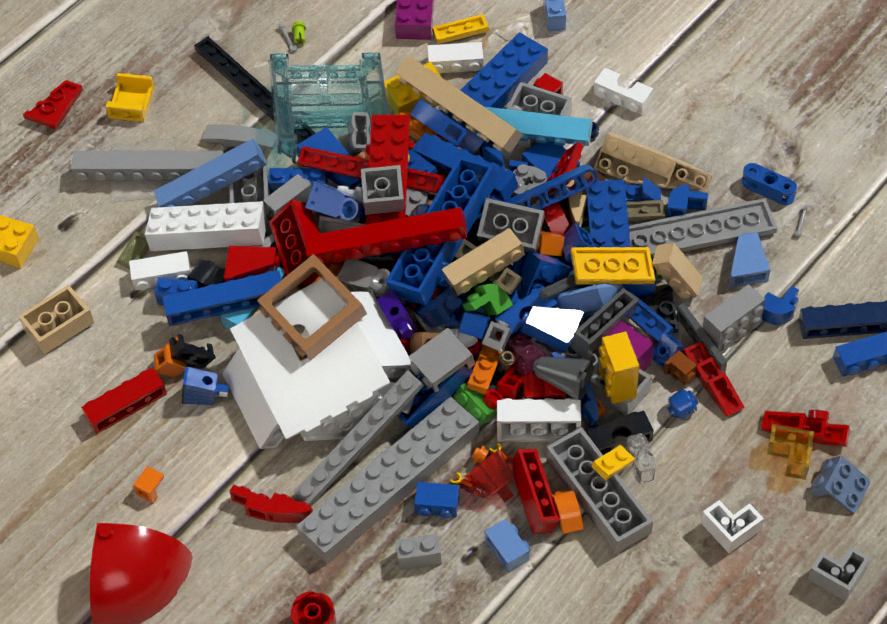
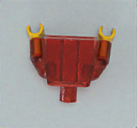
[450,443,515,503]

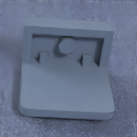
[810,455,870,513]

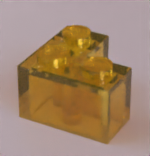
[767,424,814,480]

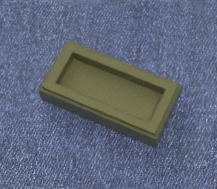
[117,232,149,269]

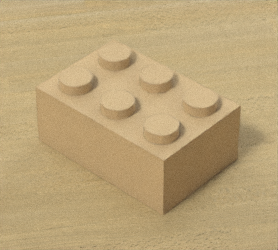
[18,285,94,354]

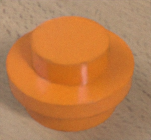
[471,446,489,465]

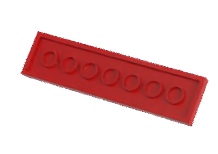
[366,115,410,253]

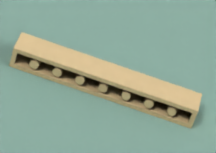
[395,55,523,153]

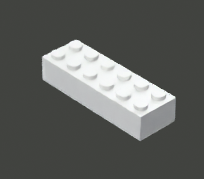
[145,201,268,251]

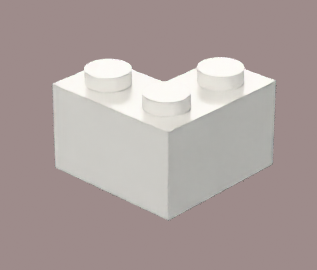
[701,500,764,553]

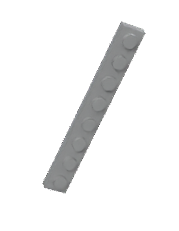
[294,370,424,506]

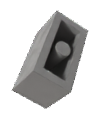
[395,534,442,570]

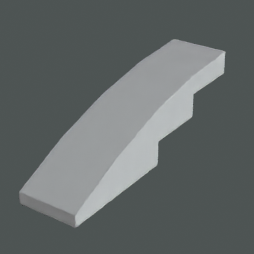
[202,125,280,151]

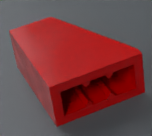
[224,246,280,282]

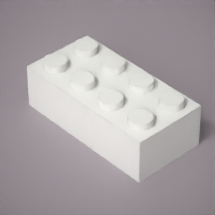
[497,398,581,442]

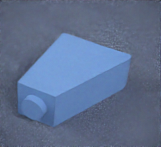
[729,232,770,288]

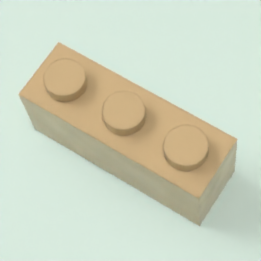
[652,243,703,299]

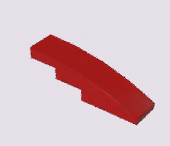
[682,341,745,417]
[761,411,850,447]

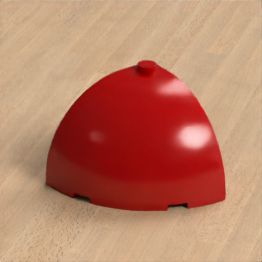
[90,523,193,624]

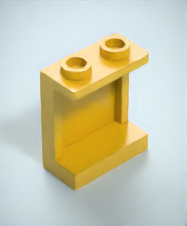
[106,73,155,122]

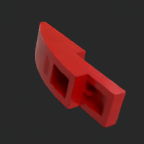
[229,484,313,523]

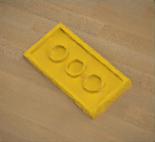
[570,247,655,284]

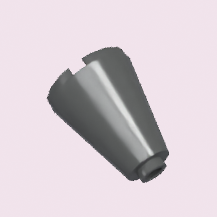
[533,356,593,400]

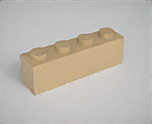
[441,228,525,296]

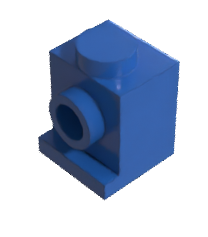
[652,333,685,366]

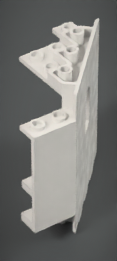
[222,279,411,449]

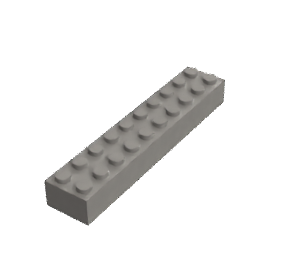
[297,397,480,564]

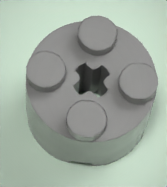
[511,164,547,206]

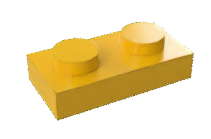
[591,445,635,481]

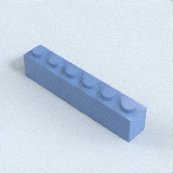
[154,139,266,207]

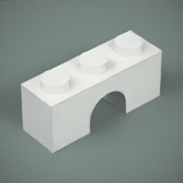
[593,67,653,115]

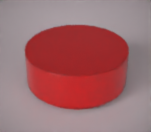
[482,389,504,410]
[808,410,829,420]

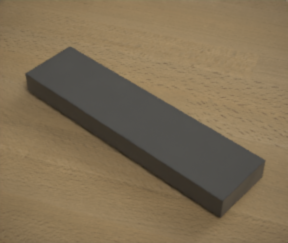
[677,303,727,373]

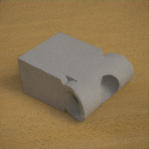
[337,259,406,310]

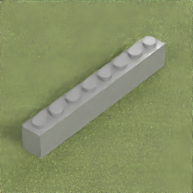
[71,151,224,181]

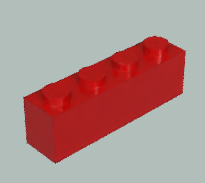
[81,367,167,434]
[509,449,560,534]

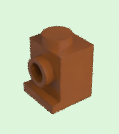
[664,351,697,385]

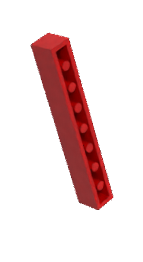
[306,207,467,264]

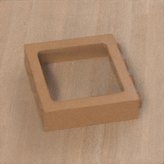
[257,254,367,361]

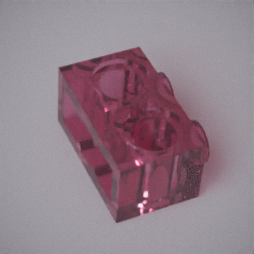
[506,334,545,376]

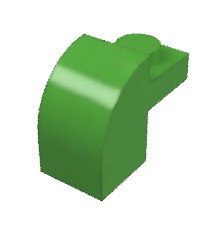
[462,284,513,316]

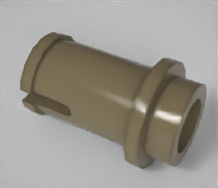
[497,351,515,374]

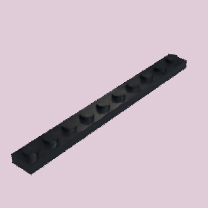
[194,36,316,144]

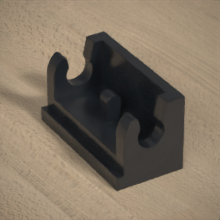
[169,334,216,368]

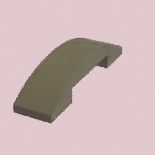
[455,239,522,294]

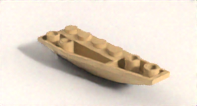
[594,132,713,193]

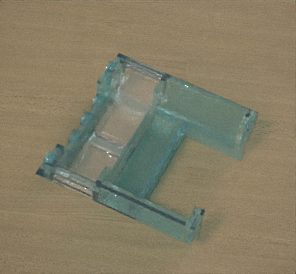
[268,52,389,164]

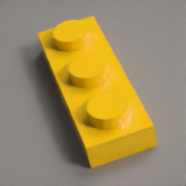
[432,14,489,44]

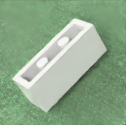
[428,42,483,74]
[129,251,191,291]

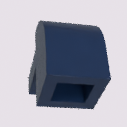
[414,287,463,328]

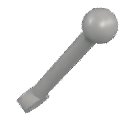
[278,24,297,53]
[794,205,808,238]

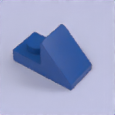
[625,177,661,202]

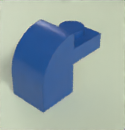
[666,185,708,218]
[762,286,799,325]

